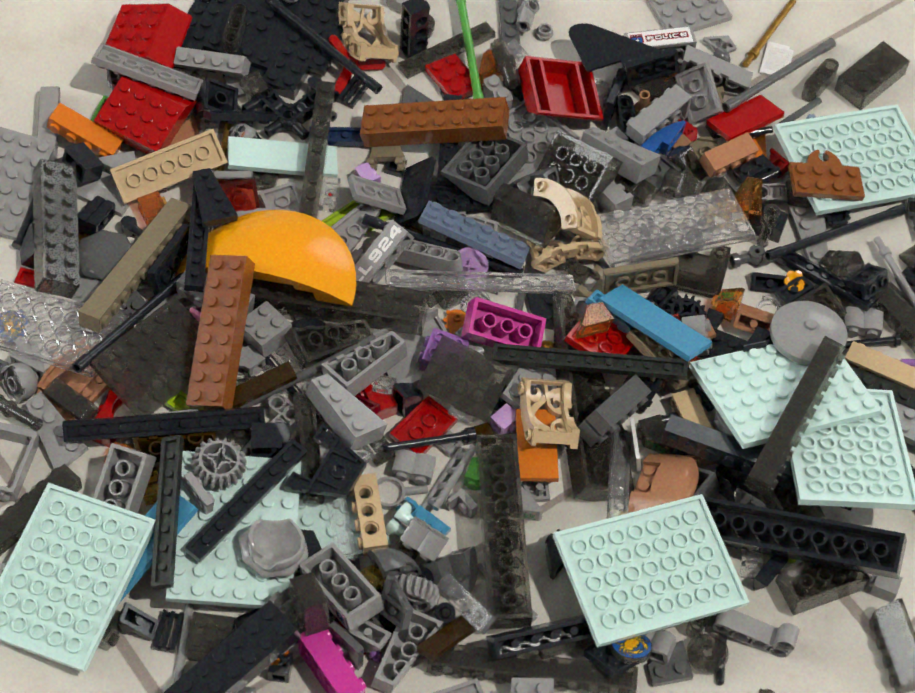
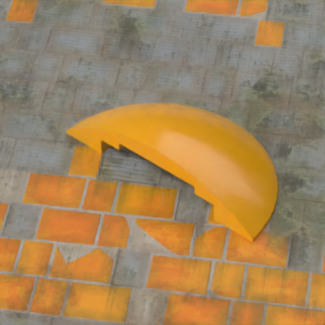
[175,210,356,306]

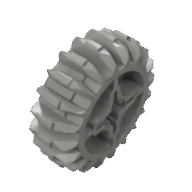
[191,436,247,490]
[395,574,440,613]

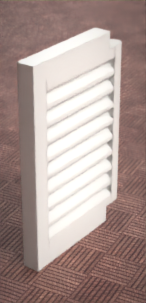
[759,41,794,78]
[630,417,641,471]

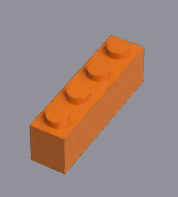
[46,103,124,158]

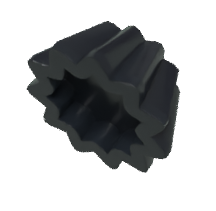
[825,210,851,229]

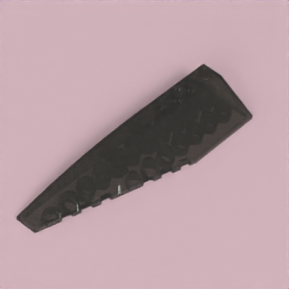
[553,291,634,501]

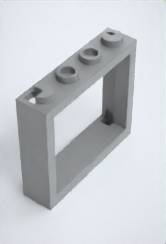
[0,422,40,502]

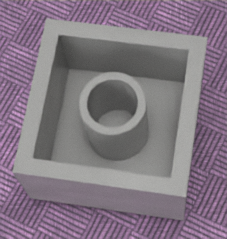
[243,301,293,358]

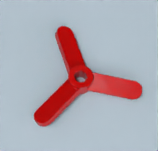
[328,35,386,95]

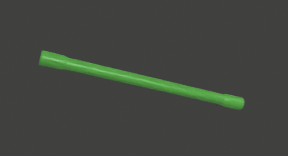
[456,0,484,99]

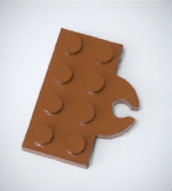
[788,149,865,201]

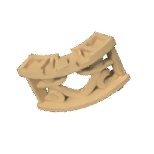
[339,2,399,63]
[533,178,602,240]
[523,215,609,273]
[518,377,580,449]

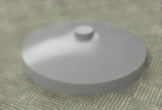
[770,301,847,366]

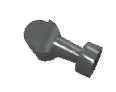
[729,245,765,268]

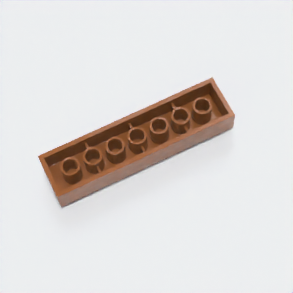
[360,97,510,147]
[186,255,255,411]

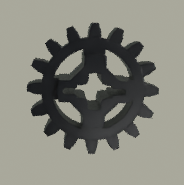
[666,294,707,322]

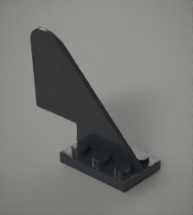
[568,23,679,88]

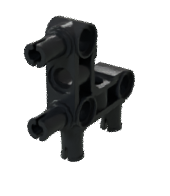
[241,85,337,140]

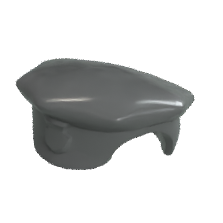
[74,230,132,281]

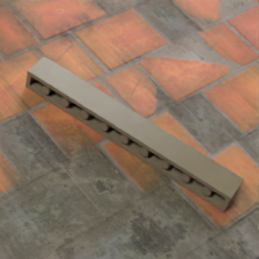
[78,197,191,333]

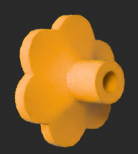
[784,271,805,292]

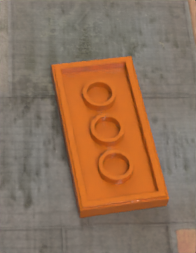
[515,409,559,482]

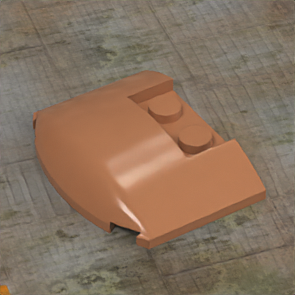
[37,344,121,421]
[627,453,699,513]

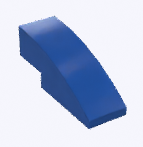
[641,120,686,156]

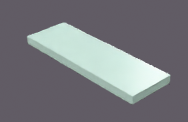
[228,136,338,179]

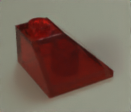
[219,178,260,212]

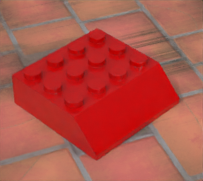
[106,4,192,70]
[518,56,604,121]
[94,75,196,155]

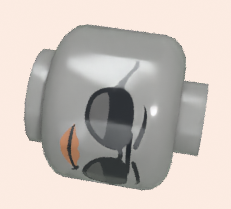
[229,122,257,139]

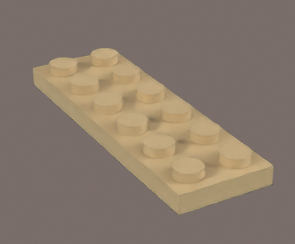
[110,129,228,205]

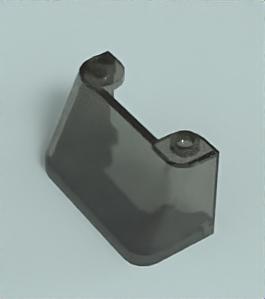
[651,230,731,298]

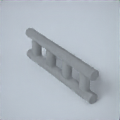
[422,445,477,511]

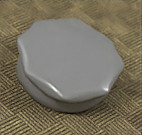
[239,519,308,578]

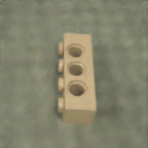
[350,473,388,557]

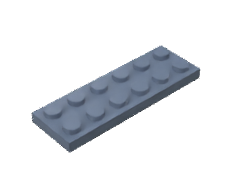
[418,201,530,269]

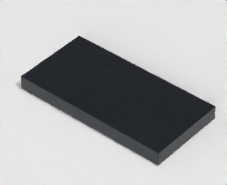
[394,156,436,227]

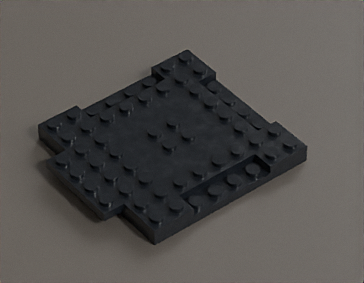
[181,0,349,100]

